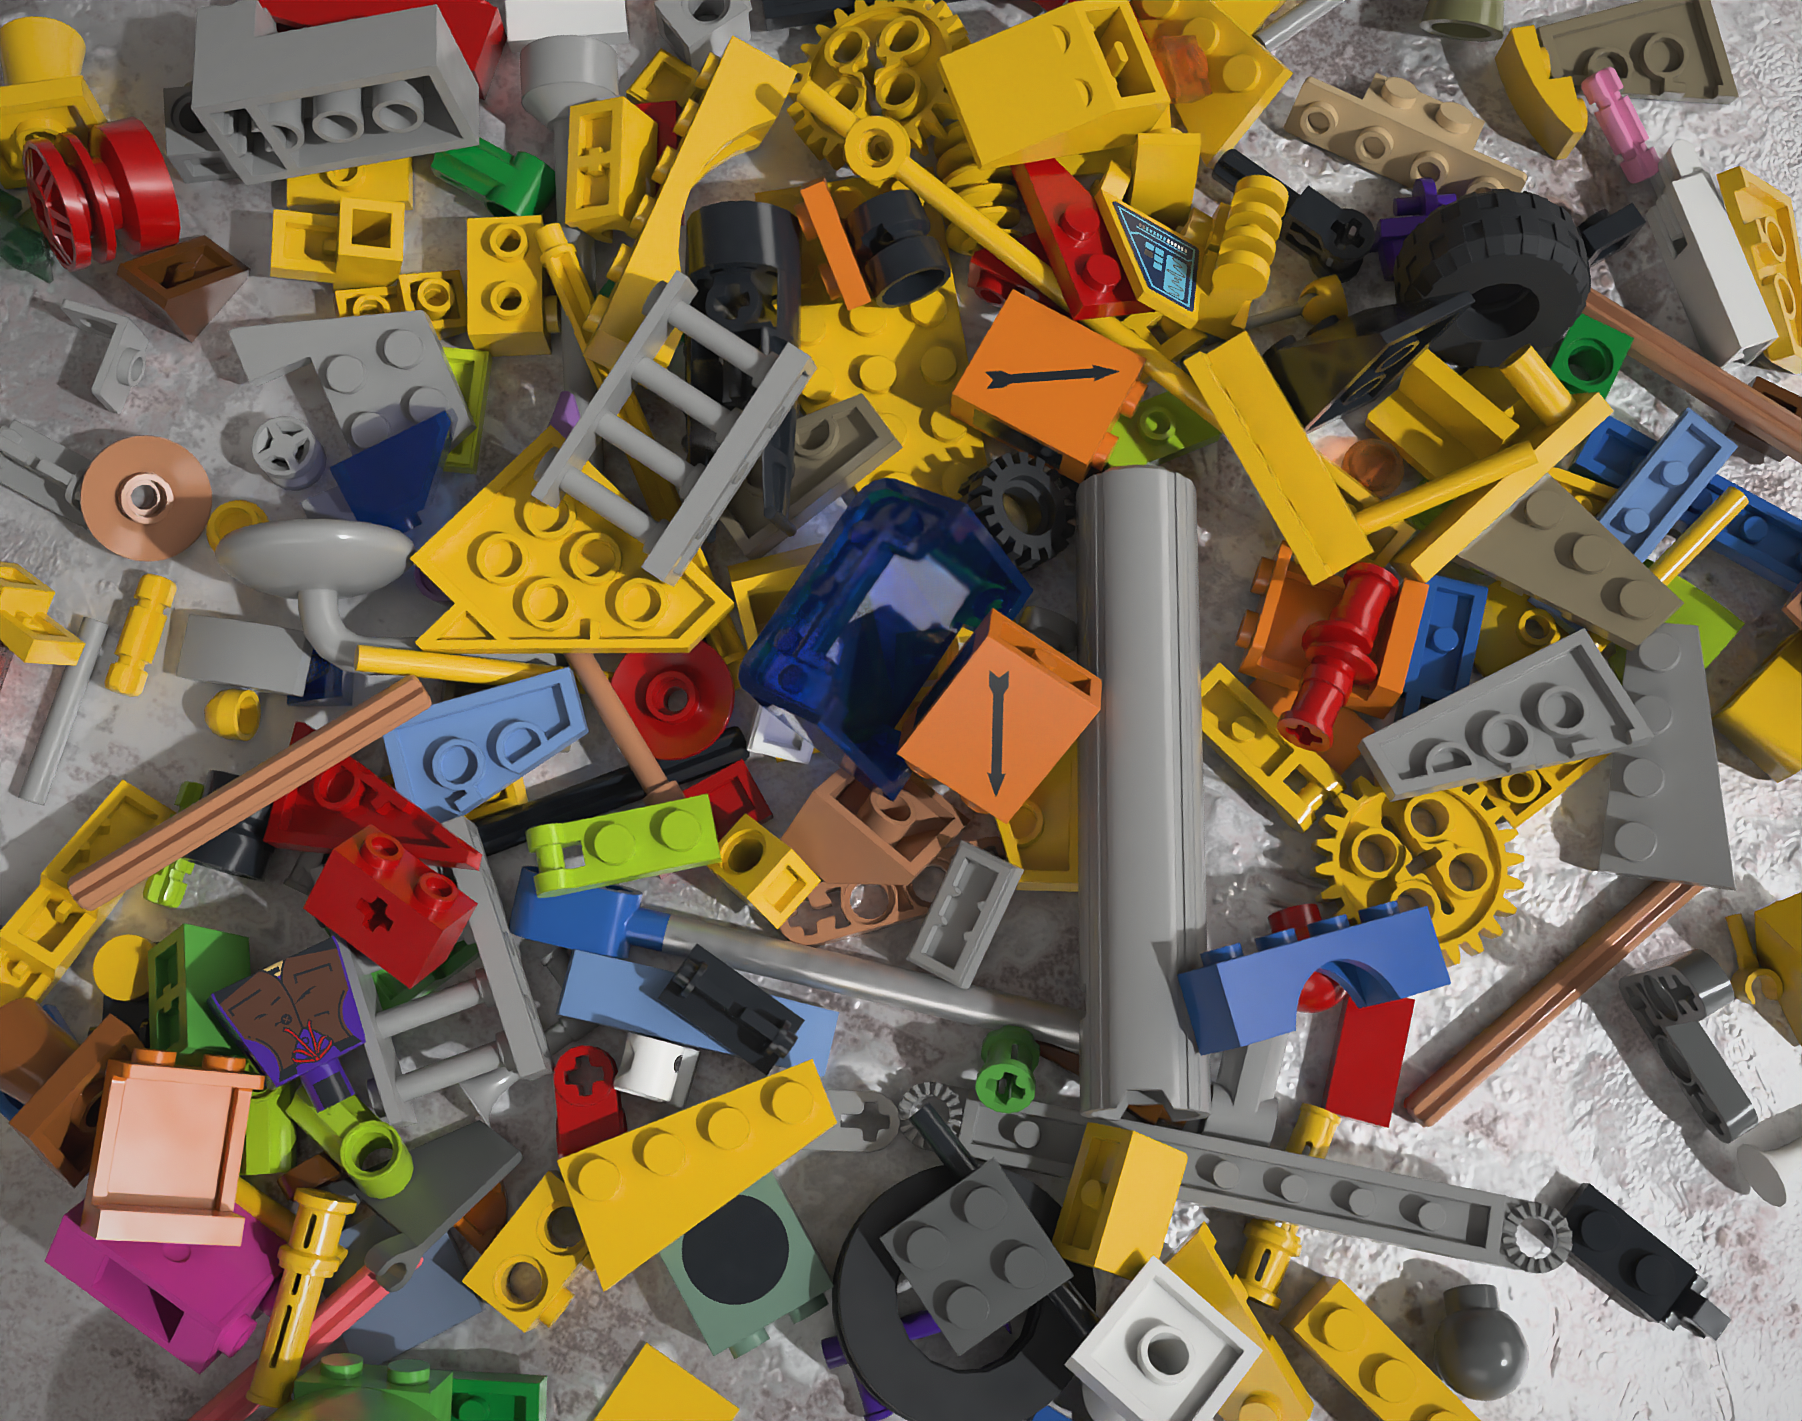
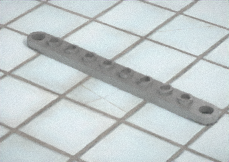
[898,1082,1573,1274]

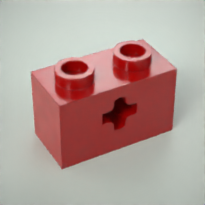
[303,824,478,989]

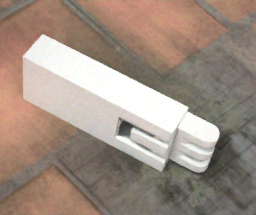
[1645,139,1779,372]

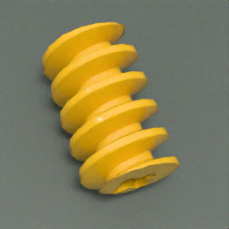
[933,121,1023,256]

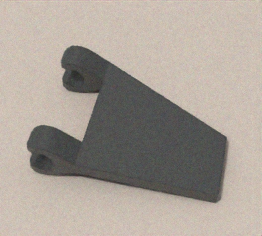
[318,1120,524,1292]

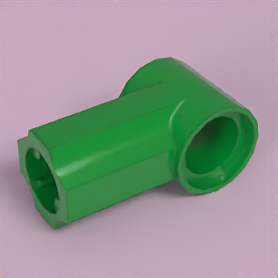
[430,137,556,217]

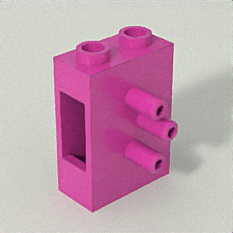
[44,1199,288,1375]

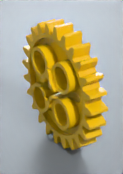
[787,0,972,175]
[1309,776,1525,968]

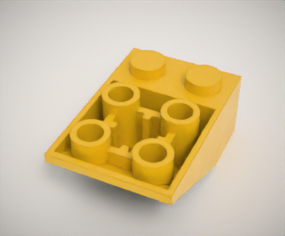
[936,0,1171,171]

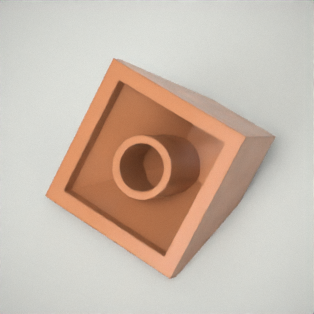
[780,739,971,885]

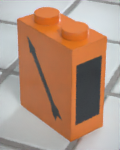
[950,289,1149,484]
[896,608,1102,824]

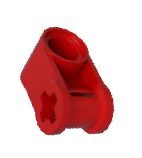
[553,1045,628,1175]

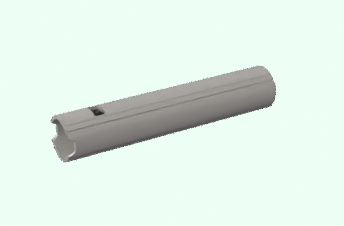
[1076,465,1211,1122]

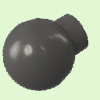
[1433,1284,1530,1401]

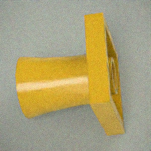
[0,16,108,190]

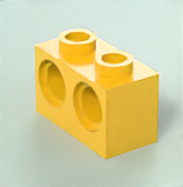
[462,1170,595,1333]

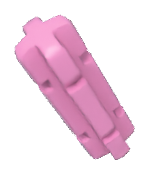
[1581,67,1660,184]

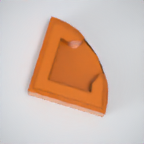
[453,1180,509,1255]

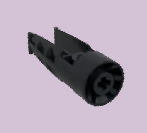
[683,200,802,544]

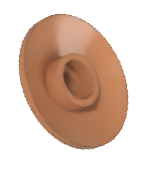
[80,435,212,562]

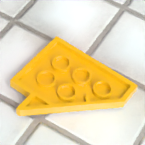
[410,425,735,654]

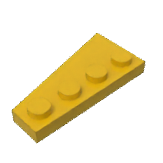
[557,1059,837,1292]

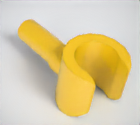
[1725,913,1783,1005]

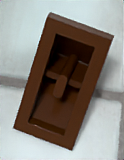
[116,235,251,343]

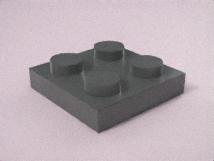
[880,1157,1074,1357]

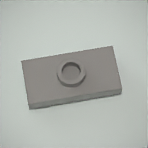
[906,840,1024,989]

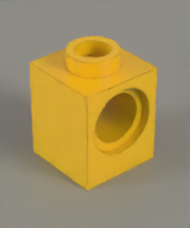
[706,813,821,929]

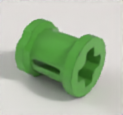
[975,1025,1040,1114]

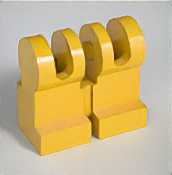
[1193,175,1289,341]

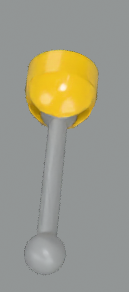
[1204,274,1348,346]

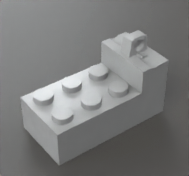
[191,0,479,186]

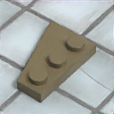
[1536,0,1739,105]
[719,393,903,560]
[1451,472,1684,652]

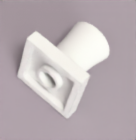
[1064,1255,1263,1421]

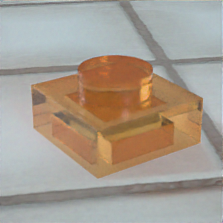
[1147,35,1212,104]

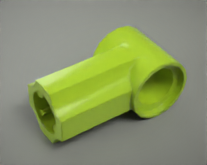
[239,1063,301,1175]
[286,1086,414,1199]

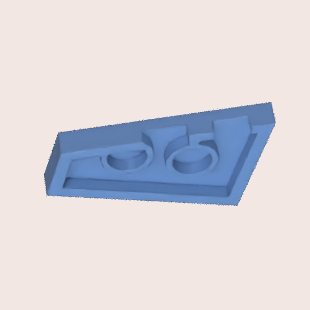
[383,667,589,823]

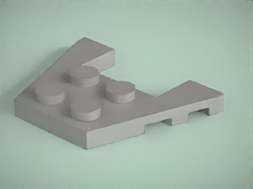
[228,310,477,522]

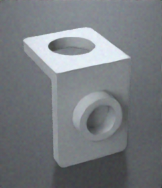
[60,299,149,414]

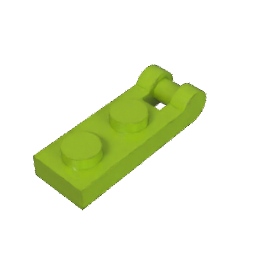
[525,794,722,898]

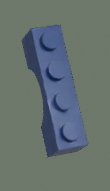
[1177,900,1451,1056]

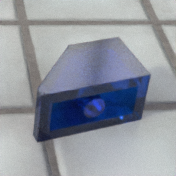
[329,408,459,533]

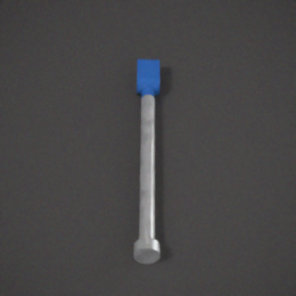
[509,866,1086,1050]

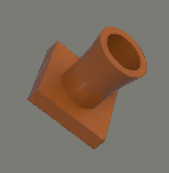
[0,997,145,1189]

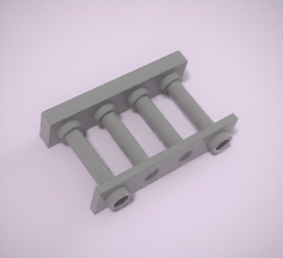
[531,270,817,587]
[308,815,555,1127]

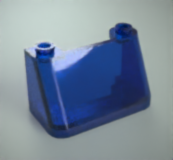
[738,478,1034,802]

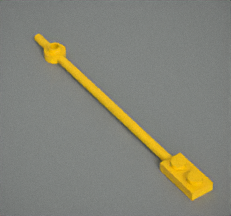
[796,80,1416,568]

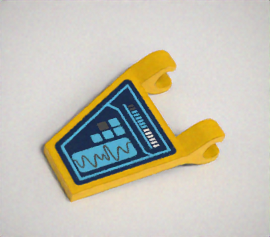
[1089,159,1213,330]

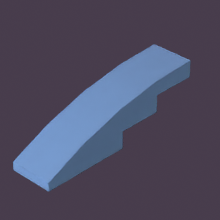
[556,949,839,1077]

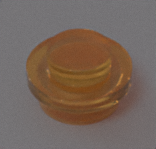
[1341,438,1404,499]

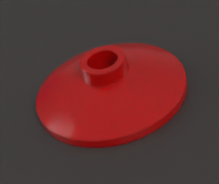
[610,640,735,761]

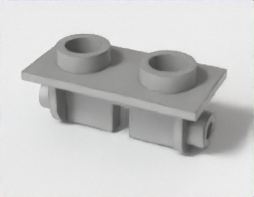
[0,419,91,530]

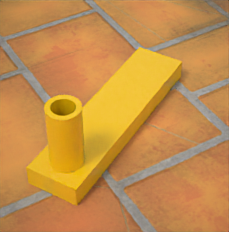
[1389,344,1614,583]

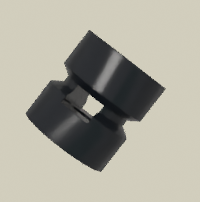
[844,189,951,308]
[181,770,275,882]

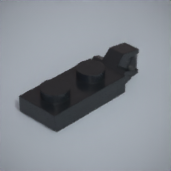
[1544,1183,1731,1341]

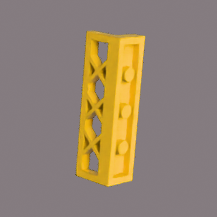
[1183,331,1374,586]

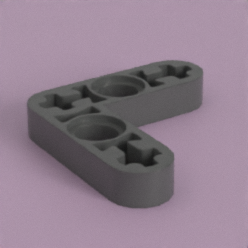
[1619,949,1759,1144]

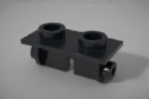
[657,943,805,1076]

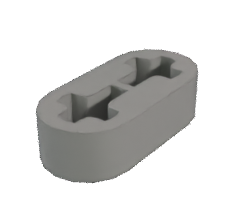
[801,1090,900,1152]

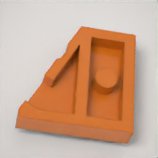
[794,176,871,311]

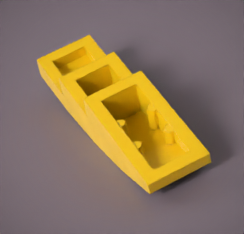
[0,779,177,1007]

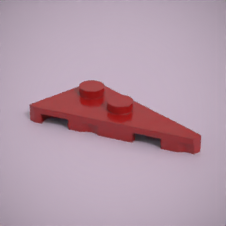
[1010,158,1157,321]
[263,721,482,871]

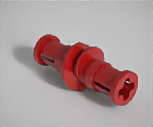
[1276,562,1399,752]

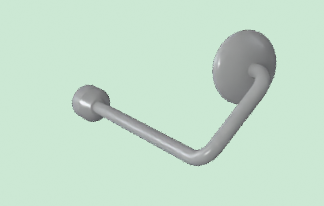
[215,35,619,675]

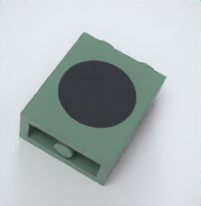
[659,1170,834,1359]

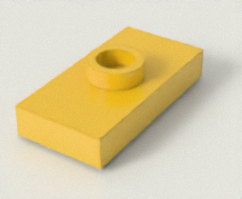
[287,157,413,214]

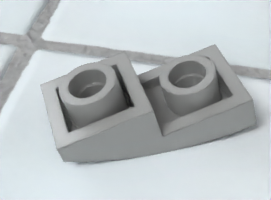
[176,614,313,697]

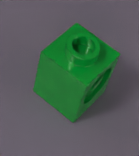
[1545,313,1634,400]

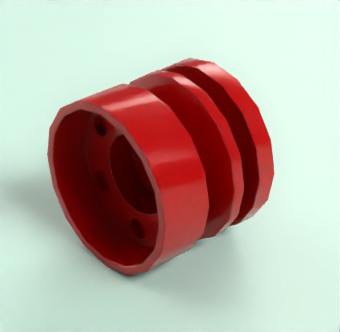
[23,117,181,272]

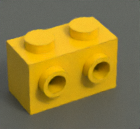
[467,215,561,357]

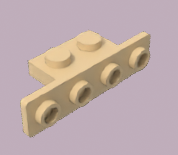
[1284,72,1527,200]

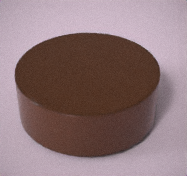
[276,1151,346,1203]

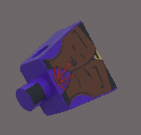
[206,936,366,1113]

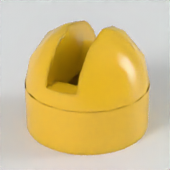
[204,689,261,741]

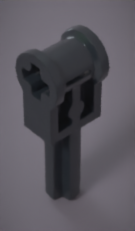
[1212,149,1375,283]

